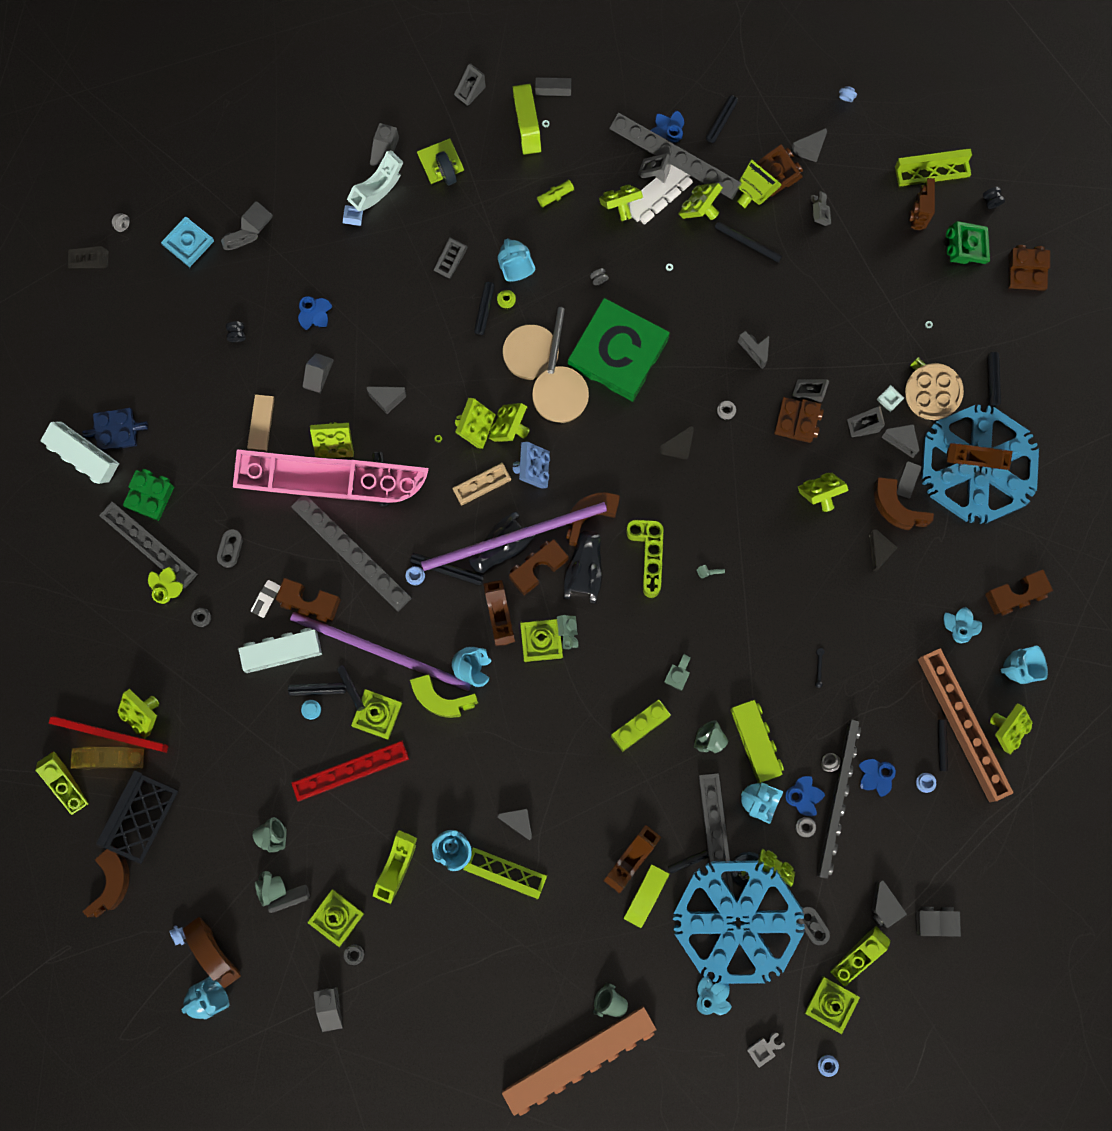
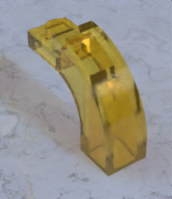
[71,747,144,769]

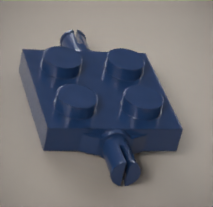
[82,408,148,451]

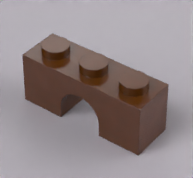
[509,539,568,596]
[985,570,1053,616]
[276,578,341,622]

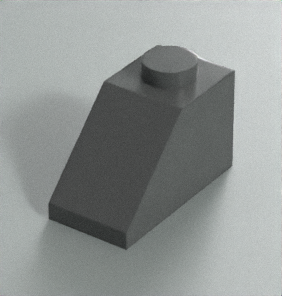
[370,123,399,167]
[871,880,907,928]
[313,987,343,1032]

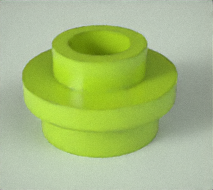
[497,290,516,308]

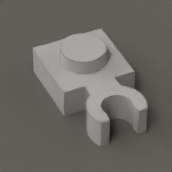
[746,1032,785,1068]

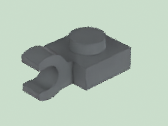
[811,191,831,226]

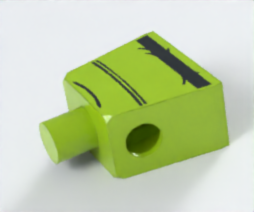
[737,160,782,208]

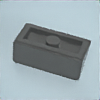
[535,78,571,96]
[241,201,273,234]
[268,885,311,913]

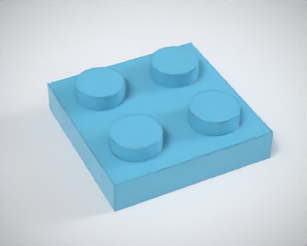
[161,217,214,267]

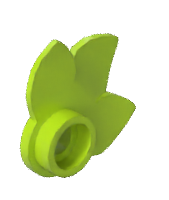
[148,567,183,604]

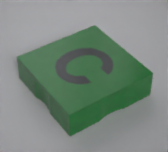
[568,298,670,402]

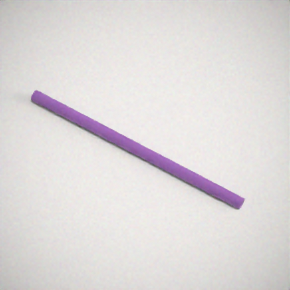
[421,502,607,571]
[290,612,471,691]

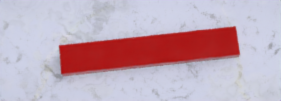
[49,716,168,753]
[291,741,409,802]

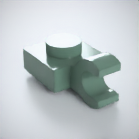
[557,615,578,650]
[664,654,691,691]

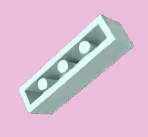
[41,422,120,484]
[238,628,322,673]

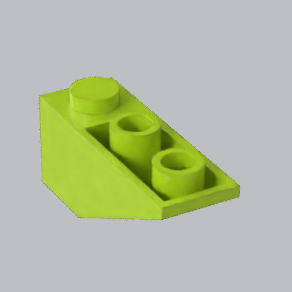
[36,752,88,815]
[830,926,891,987]

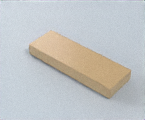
[247,395,275,452]
[452,463,511,506]

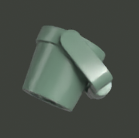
[694,720,729,753]
[253,817,287,852]
[255,871,286,907]
[593,983,628,1018]

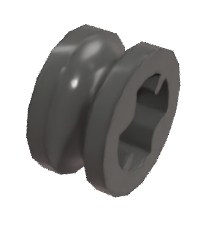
[590,269,609,285]

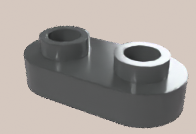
[221,229,258,250]
[217,529,243,568]
[797,907,830,945]

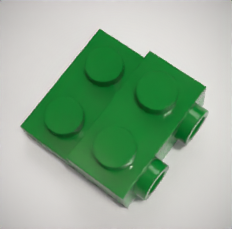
[946,221,990,264]
[123,469,174,521]

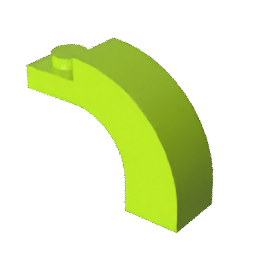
[410,675,478,718]
[373,831,417,904]

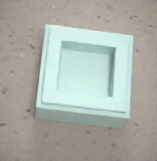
[877,385,904,412]

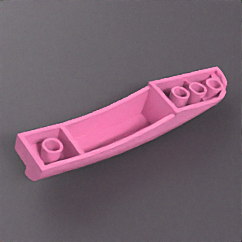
[233,450,428,503]

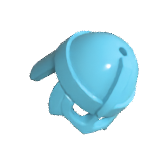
[498,238,535,281]
[1001,646,1048,684]
[452,647,491,687]
[741,783,783,824]
[432,830,472,871]
[181,976,229,1019]

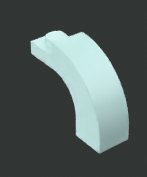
[347,150,404,211]

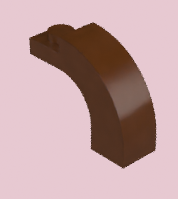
[947,443,1013,470]
[874,478,934,530]
[566,493,620,547]
[483,580,515,646]
[604,825,661,893]
[83,846,130,918]
[183,917,241,988]

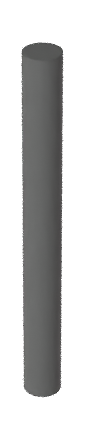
[547,307,565,374]

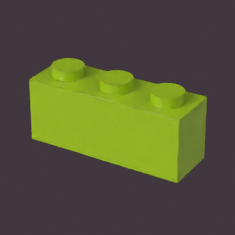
[611,700,671,752]

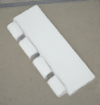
[628,165,693,224]

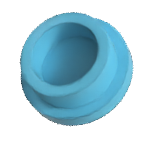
[301,700,321,720]

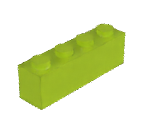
[731,700,784,784]

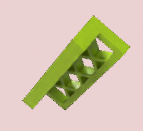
[895,149,972,187]
[463,847,547,899]

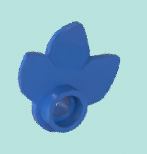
[651,111,684,143]
[298,296,332,330]
[859,759,896,797]
[785,776,825,816]

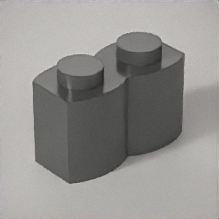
[916,907,961,937]

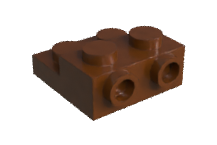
[756,144,803,197]
[908,178,935,230]
[1008,245,1050,291]
[774,397,824,443]

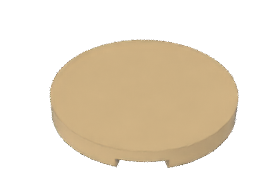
[503,325,559,380]
[905,363,964,420]
[532,366,589,423]

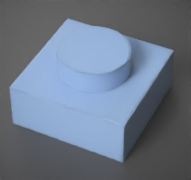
[343,205,363,226]

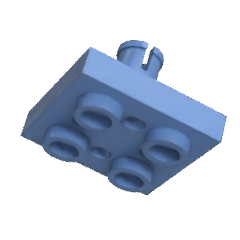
[513,442,550,488]

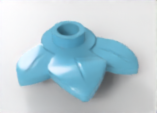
[943,607,982,643]
[696,976,732,1015]

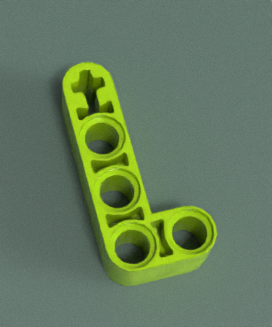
[513,84,541,155]
[626,520,663,598]

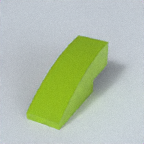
[623,864,669,928]

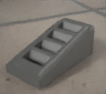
[434,238,468,279]

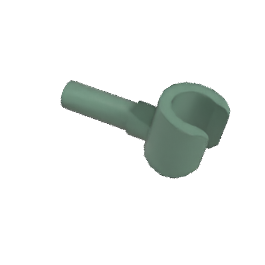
[697,565,725,578]

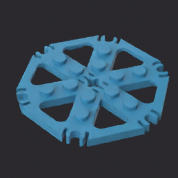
[921,405,1039,524]
[673,860,805,984]

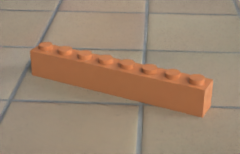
[918,648,1014,802]
[502,1006,657,1116]

